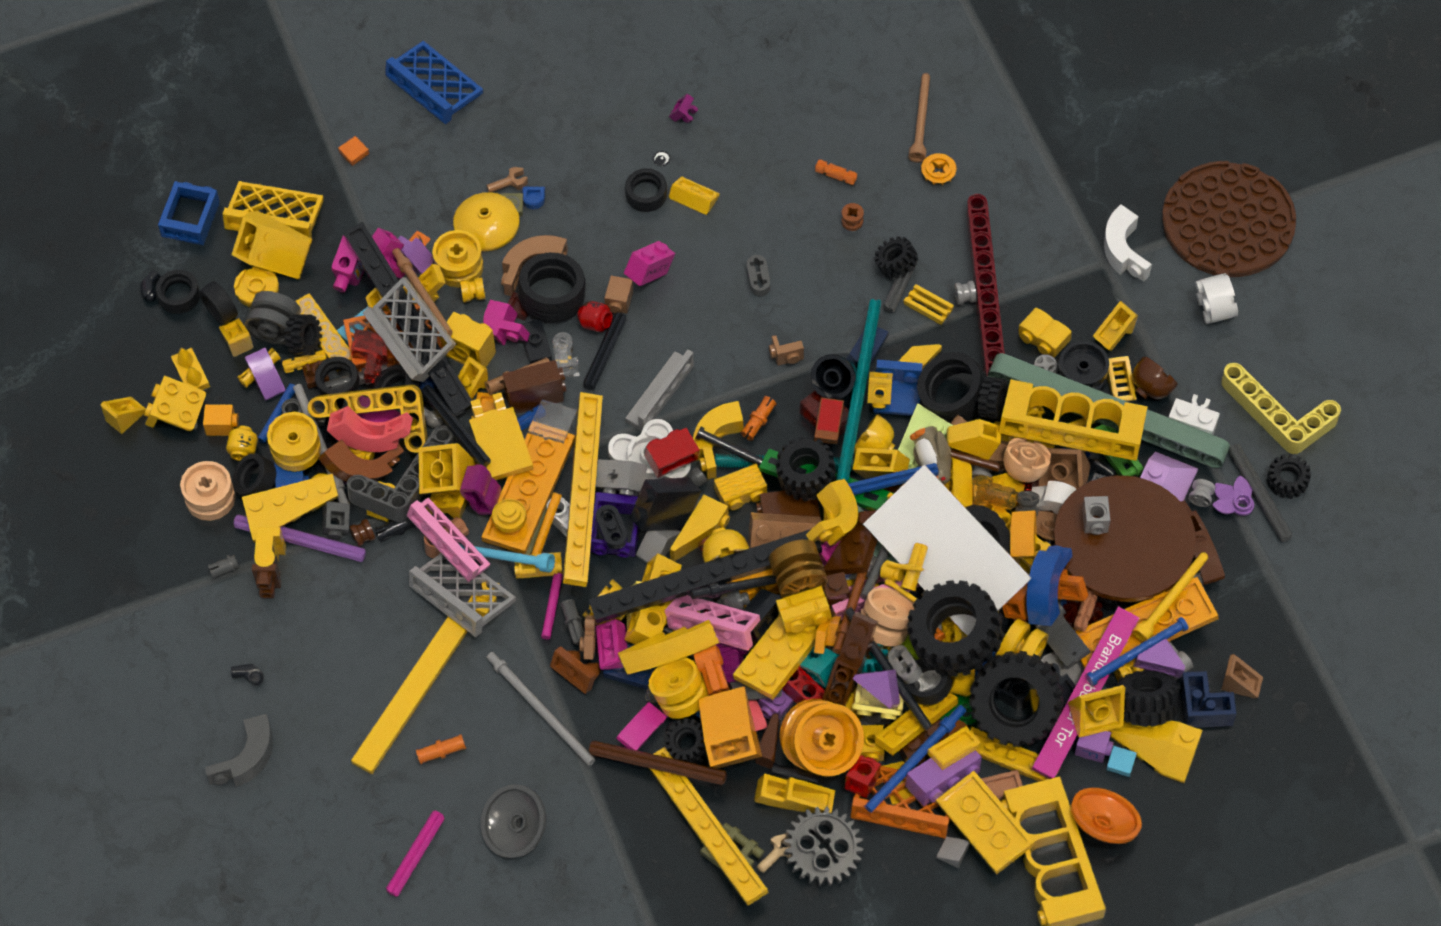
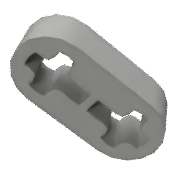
[888,645,922,684]

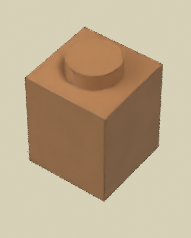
[605,276,633,314]

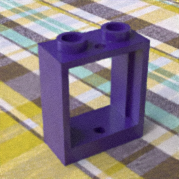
[590,492,640,558]

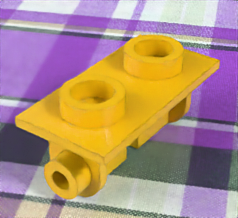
[515,552,563,579]

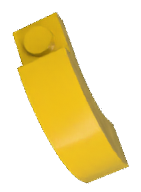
[365,264,445,311]
[693,401,743,479]
[806,479,858,546]

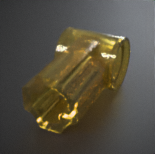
[972,475,1018,510]

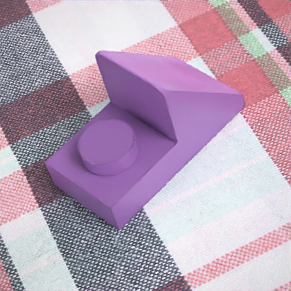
[395,236,434,275]

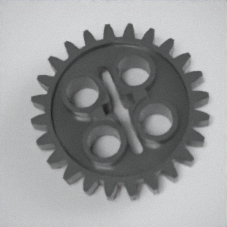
[783,807,863,886]

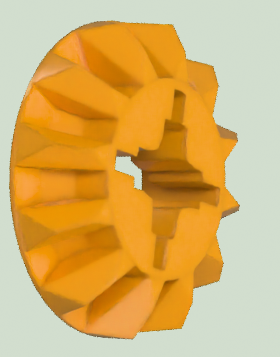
[921,153,956,185]

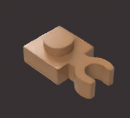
[580,615,596,660]

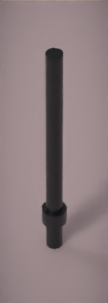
[690,566,824,599]
[844,607,933,731]

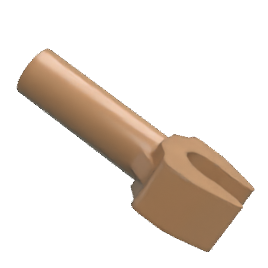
[486,167,528,192]

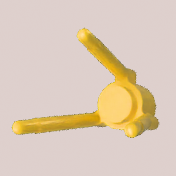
[880,560,923,602]

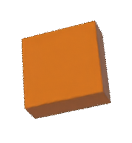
[338,136,369,166]

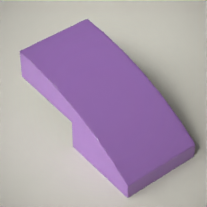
[245,348,285,401]

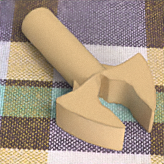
[757,834,791,873]

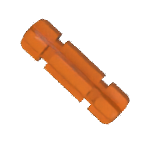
[815,159,857,185]

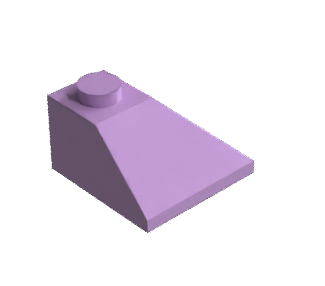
[1140,452,1198,501]

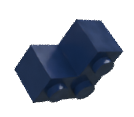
[1180,671,1236,728]

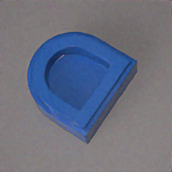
[523,187,545,209]

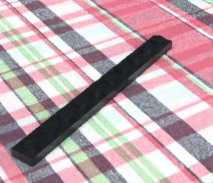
[343,222,472,416]
[589,529,822,624]

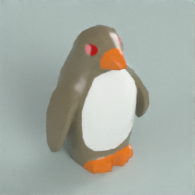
[910,426,951,485]

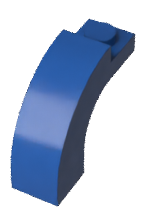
[1027,545,1073,626]

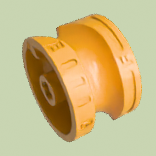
[780,699,864,776]

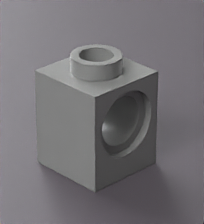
[1082,496,1110,535]

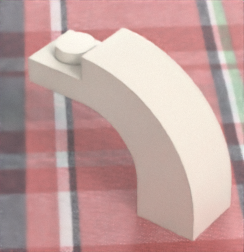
[1104,204,1152,281]

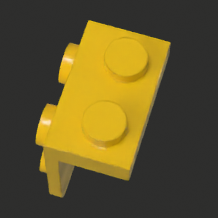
[144,376,206,431]

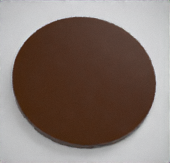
[1162,161,1296,277]
[1054,475,1196,602]

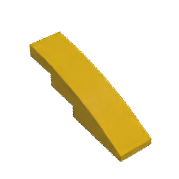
[618,620,719,675]

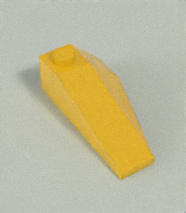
[1108,721,1203,783]

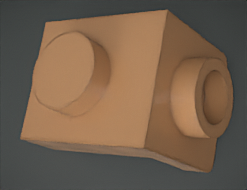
[768,335,804,366]

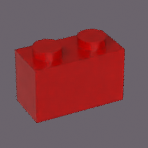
[644,427,700,478]

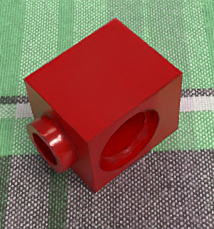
[845,755,881,799]

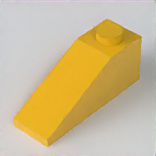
[670,495,730,562]

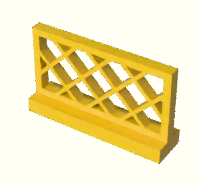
[223,181,324,239]

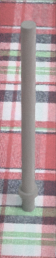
[486,652,595,766]

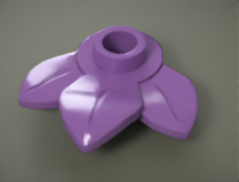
[1213,476,1254,516]

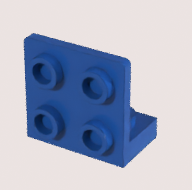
[873,360,923,416]

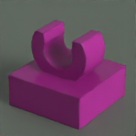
[669,94,698,123]

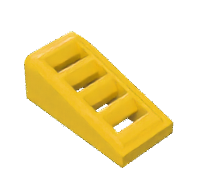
[1107,356,1137,402]

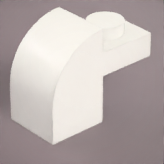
[1031,481,1076,514]

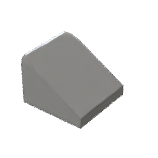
[936,837,969,868]

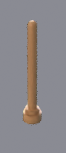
[908,73,930,163]

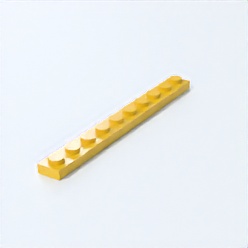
[563,392,603,587]

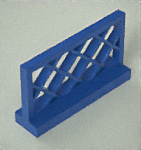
[386,41,483,124]

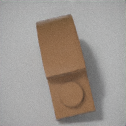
[501,235,568,297]

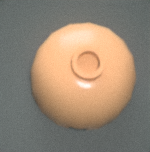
[1003,438,1051,483]

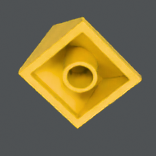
[1068,685,1125,738]

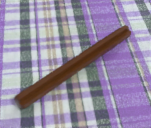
[589,741,727,785]

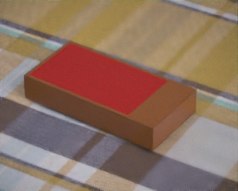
[814,398,844,444]

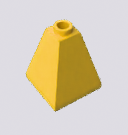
[419,443,477,494]

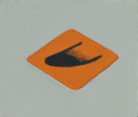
[409,231,431,246]

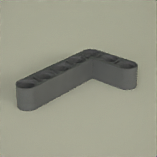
[347,426,454,522]

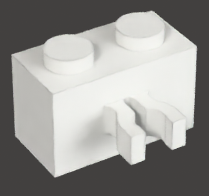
[1169,394,1220,435]

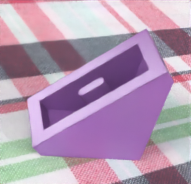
[1133,639,1185,678]
[853,669,900,709]

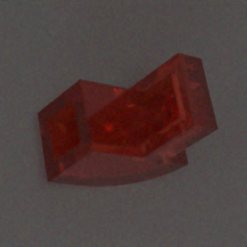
[351,329,389,384]

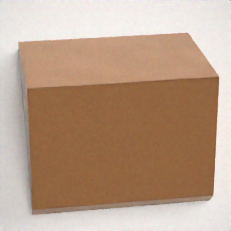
[1038,448,1090,489]

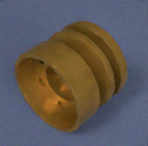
[768,539,828,598]

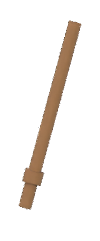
[392,248,453,336]

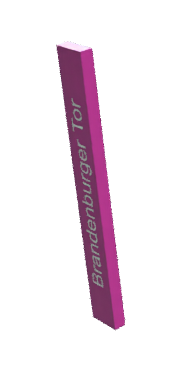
[1032,606,1139,779]

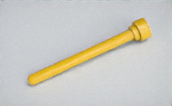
[1132,552,1208,642]

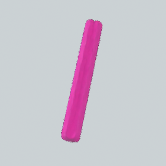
[386,811,444,897]

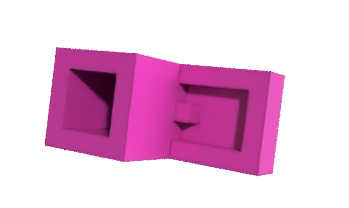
[372,228,405,278]
[483,300,530,345]

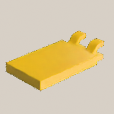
[469,392,534,480]

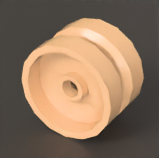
[180,461,236,521]
[860,587,915,646]

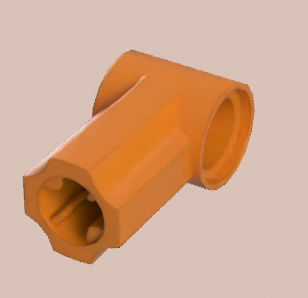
[694,645,730,695]

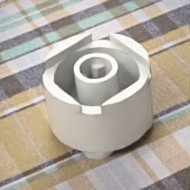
[1196,273,1238,324]

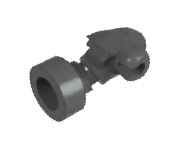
[716,591,750,619]

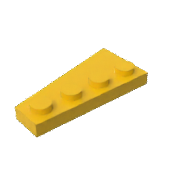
[242,474,339,542]

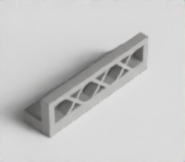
[625,349,694,431]

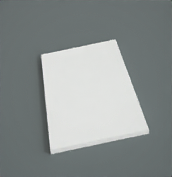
[864,465,1032,636]

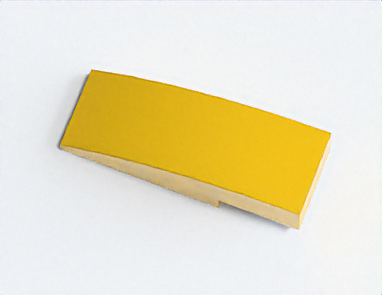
[754,774,835,814]

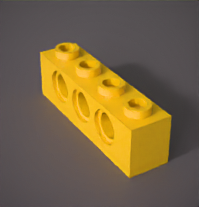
[624,553,682,645]

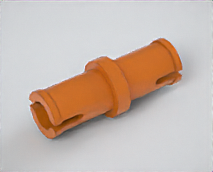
[740,396,777,441]
[416,734,466,764]

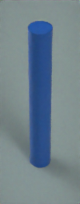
[258,383,295,443]

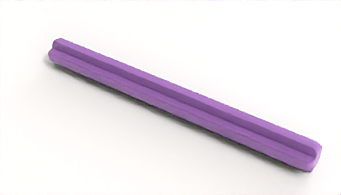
[233,514,366,562]

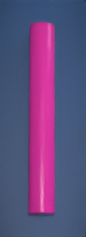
[541,573,563,640]

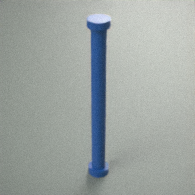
[1085,617,1189,686]

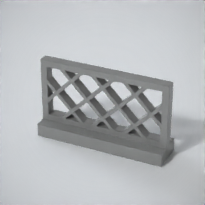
[363,277,456,382]
[409,553,516,637]

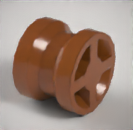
[841,203,864,231]

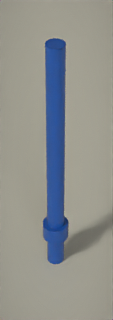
[865,705,966,813]

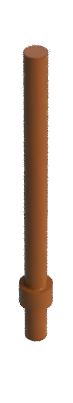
[833,539,878,654]

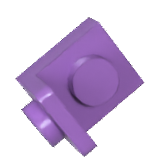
[759,690,795,720]

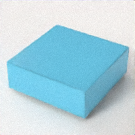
[1106,746,1137,777]

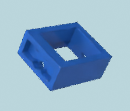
[158,181,220,245]

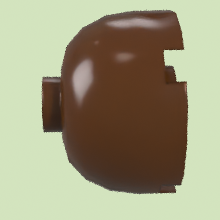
[1132,356,1178,400]

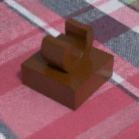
[302,360,329,389]

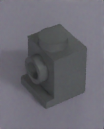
[322,502,350,539]

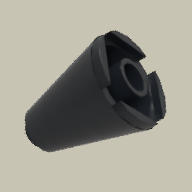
[811,353,856,399]

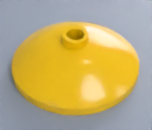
[453,192,520,251]

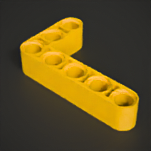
[308,385,428,453]

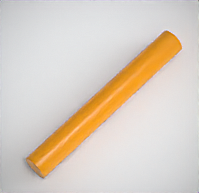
[531,492,562,554]

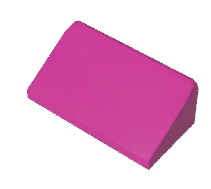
[596,619,627,670]

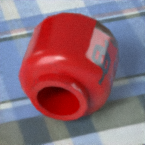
[578,301,613,332]

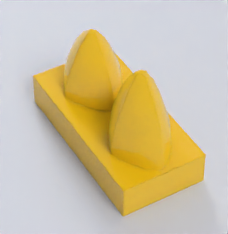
[171,348,210,390]

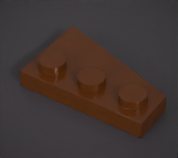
[824,510,877,576]

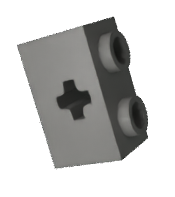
[595,459,647,496]

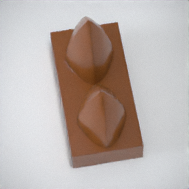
[550,646,601,694]

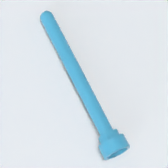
[459,544,555,573]

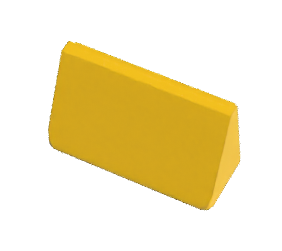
[669,177,720,215]

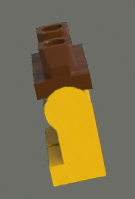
[252,527,286,598]

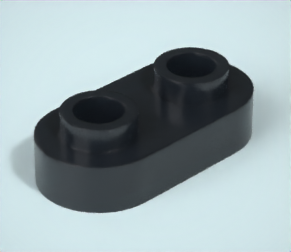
[596,505,628,549]

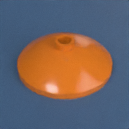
[1071,788,1142,844]

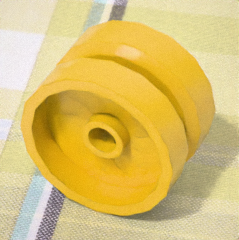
[432,230,484,288]
[267,412,322,472]
[996,618,1049,680]
[649,657,709,719]

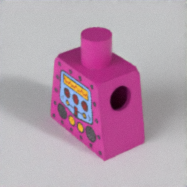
[331,235,365,292]

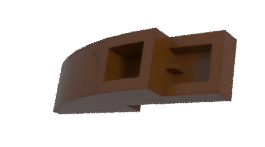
[1180,500,1225,585]
[823,611,878,707]

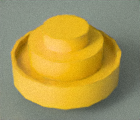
[492,499,527,533]

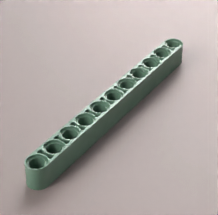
[988,353,1230,468]

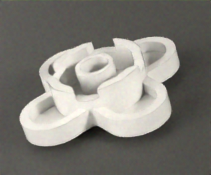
[608,419,691,496]

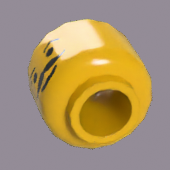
[226,426,258,461]

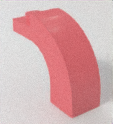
[327,406,413,452]

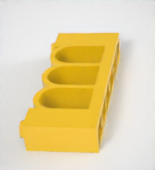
[999,379,1148,461]
[1000,776,1106,926]

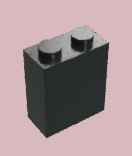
[630,477,701,531]

